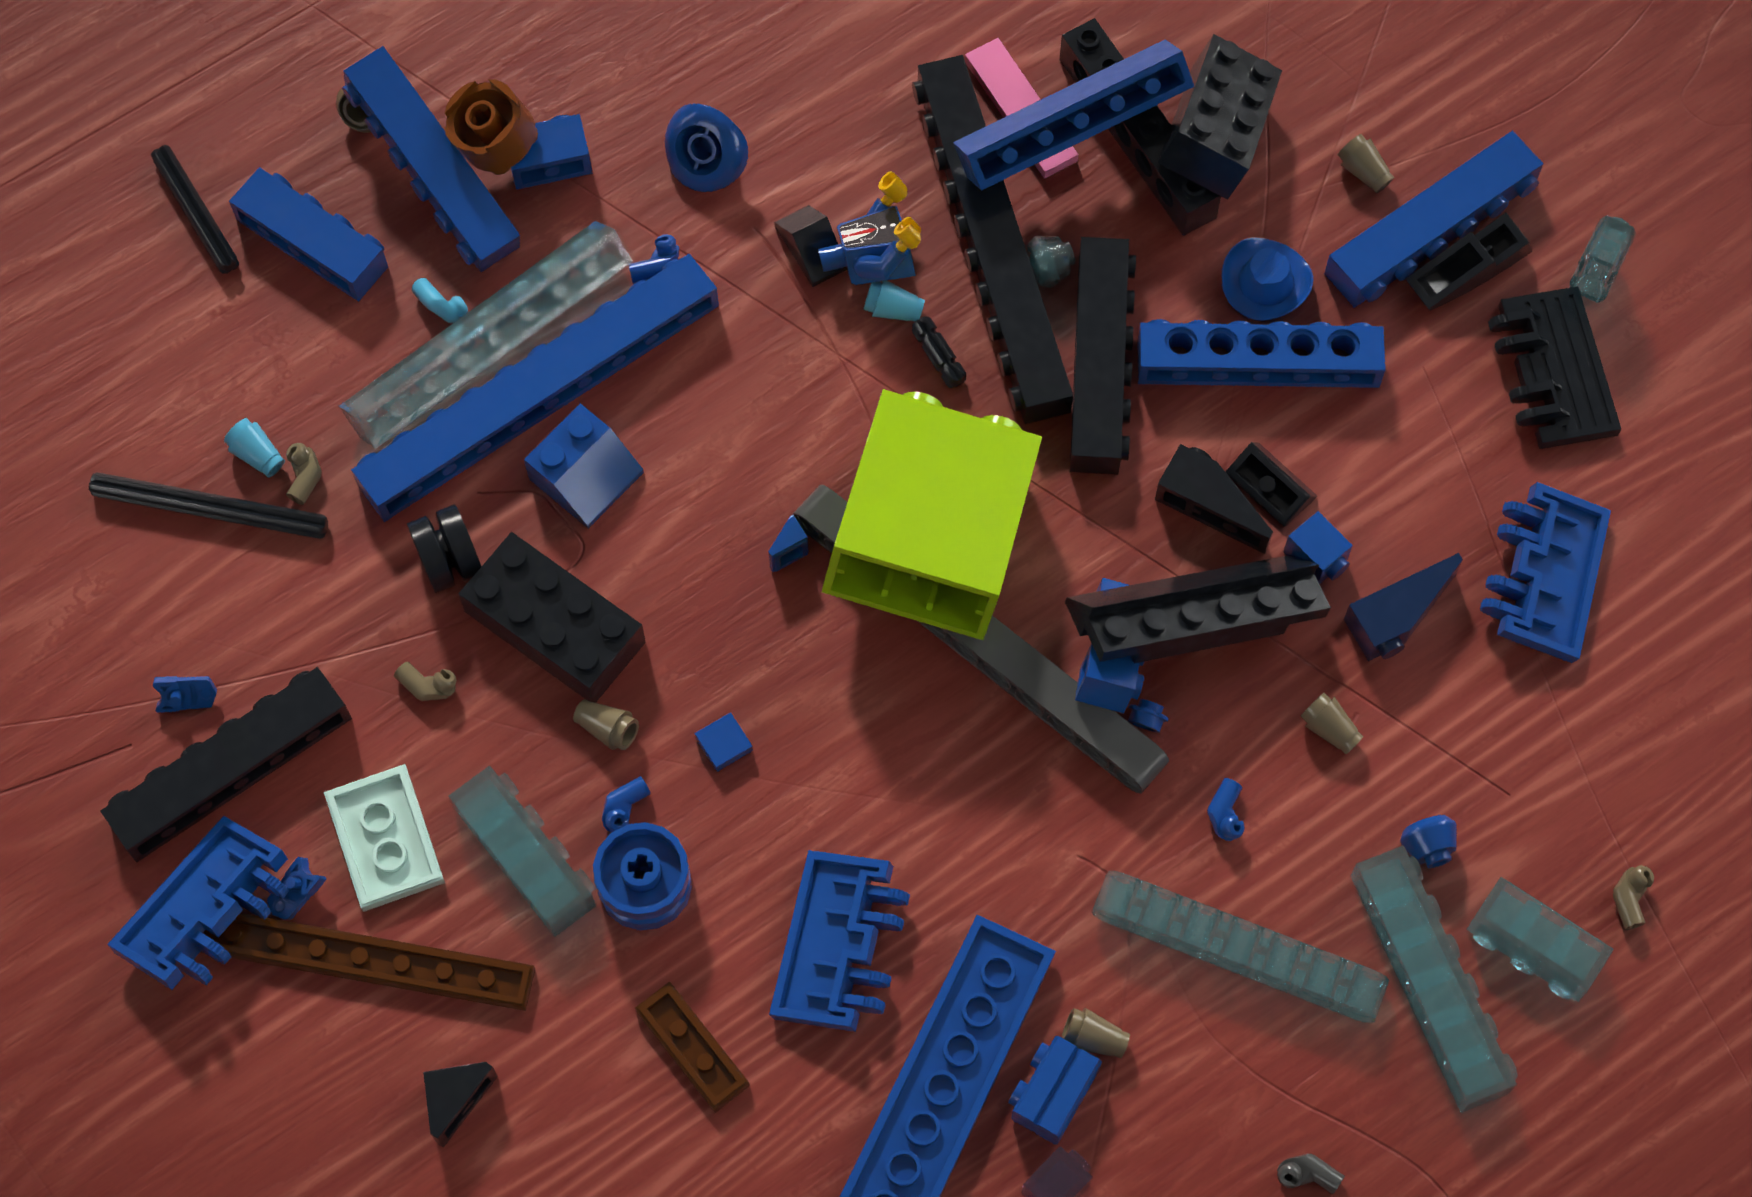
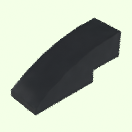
[1406,213,1532,311]

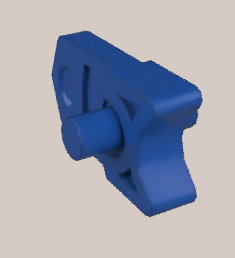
[152,676,217,713]
[267,857,326,920]

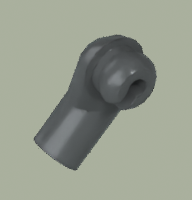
[1277,1154,1345,1194]

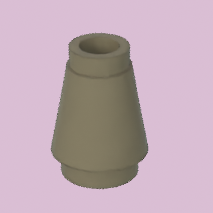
[1337,134,1395,193]
[1301,692,1364,754]
[573,699,639,750]
[1062,1007,1130,1058]

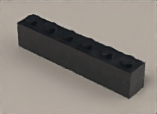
[1070,237,1136,475]
[100,667,352,863]

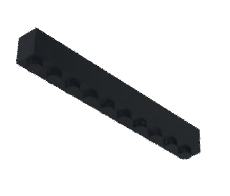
[912,55,1073,424]

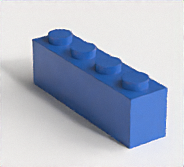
[229,167,388,302]

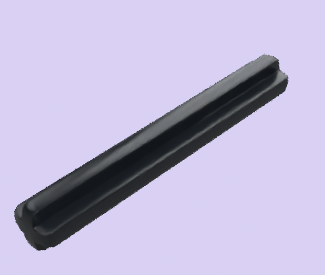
[151,145,239,274]

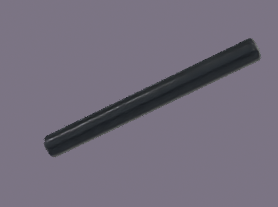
[89,472,328,539]

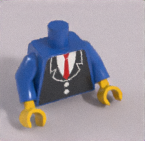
[818,171,921,285]

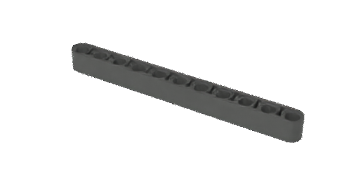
[792,485,1169,794]

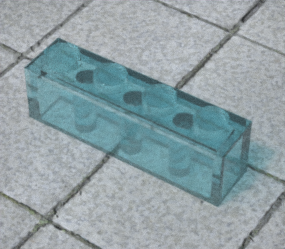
[448,765,596,937]

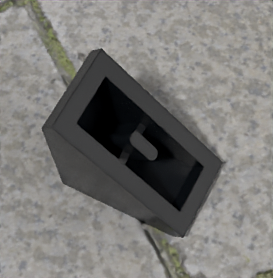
[774,205,847,287]
[423,1062,498,1148]

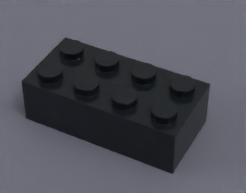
[1158,34,1282,200]
[458,531,646,703]

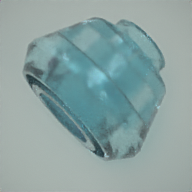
[1027,236,1075,289]

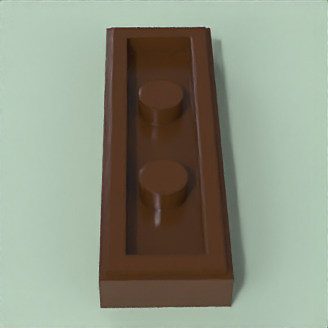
[635,982,750,1113]

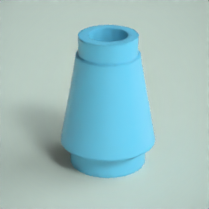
[863,280,925,321]
[224,418,285,478]

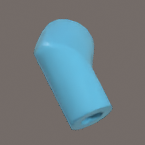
[412,278,468,323]

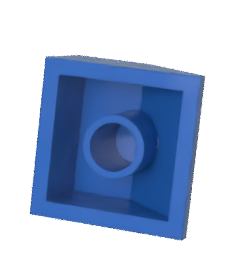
[524,403,644,529]

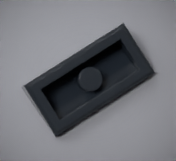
[1226,442,1317,527]

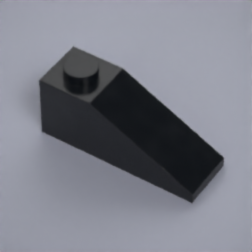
[1155,444,1273,554]

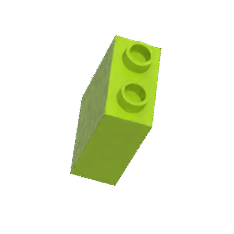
[822,389,1042,640]

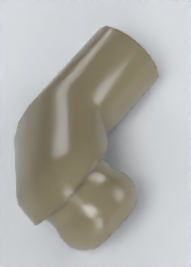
[1613,865,1654,930]

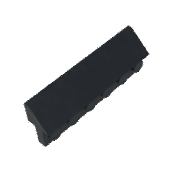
[1065,555,1331,664]

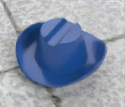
[665,104,748,192]
[1222,237,1314,321]

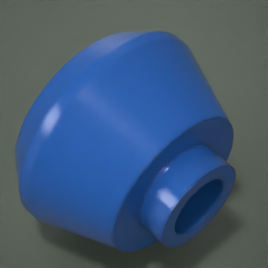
[1400,815,1457,868]

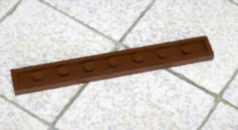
[200,913,535,1011]

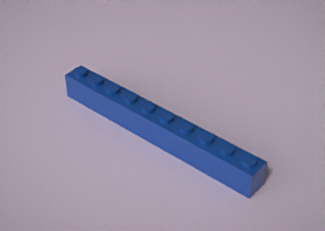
[351,253,719,522]

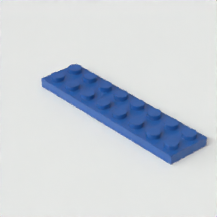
[840,915,1056,1197]

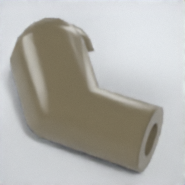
[286,443,322,505]
[394,662,457,701]

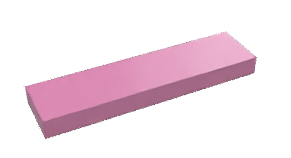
[965,38,1078,179]

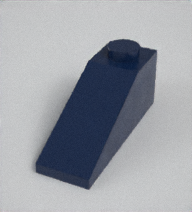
[1344,553,1463,661]

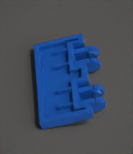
[1480,482,1611,663]
[107,816,289,990]
[769,850,910,1032]

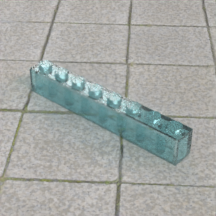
[339,221,633,449]

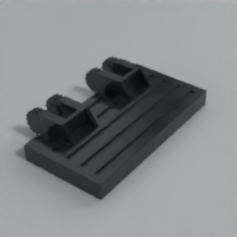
[1488,286,1621,449]

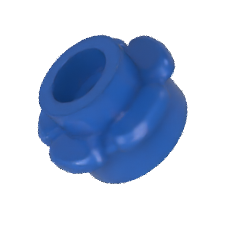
[1128,699,1169,733]

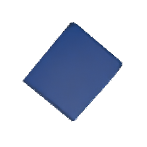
[768,515,809,572]

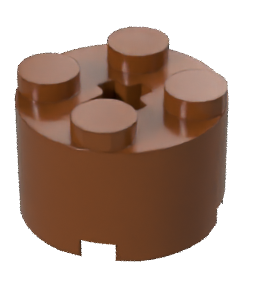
[444,79,538,175]

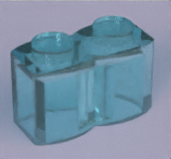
[1570,216,1636,303]

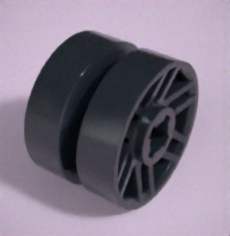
[406,504,481,593]

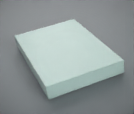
[324,764,445,912]

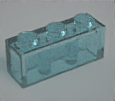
[1466,877,1614,1002]

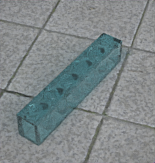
[1350,845,1518,1113]

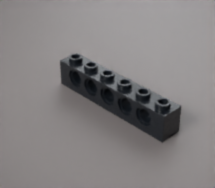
[1059,18,1221,236]

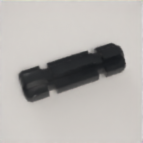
[912,316,967,389]

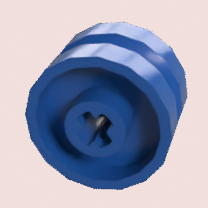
[593,822,692,931]

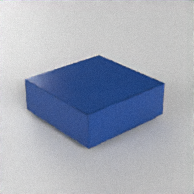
[694,712,753,772]

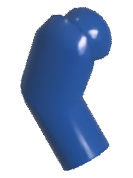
[629,234,679,283]
[602,776,651,833]
[1207,778,1245,841]

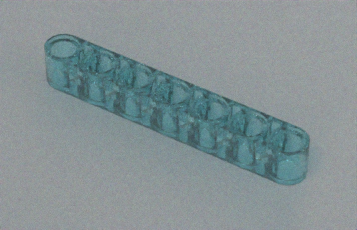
[1092,871,1389,1023]

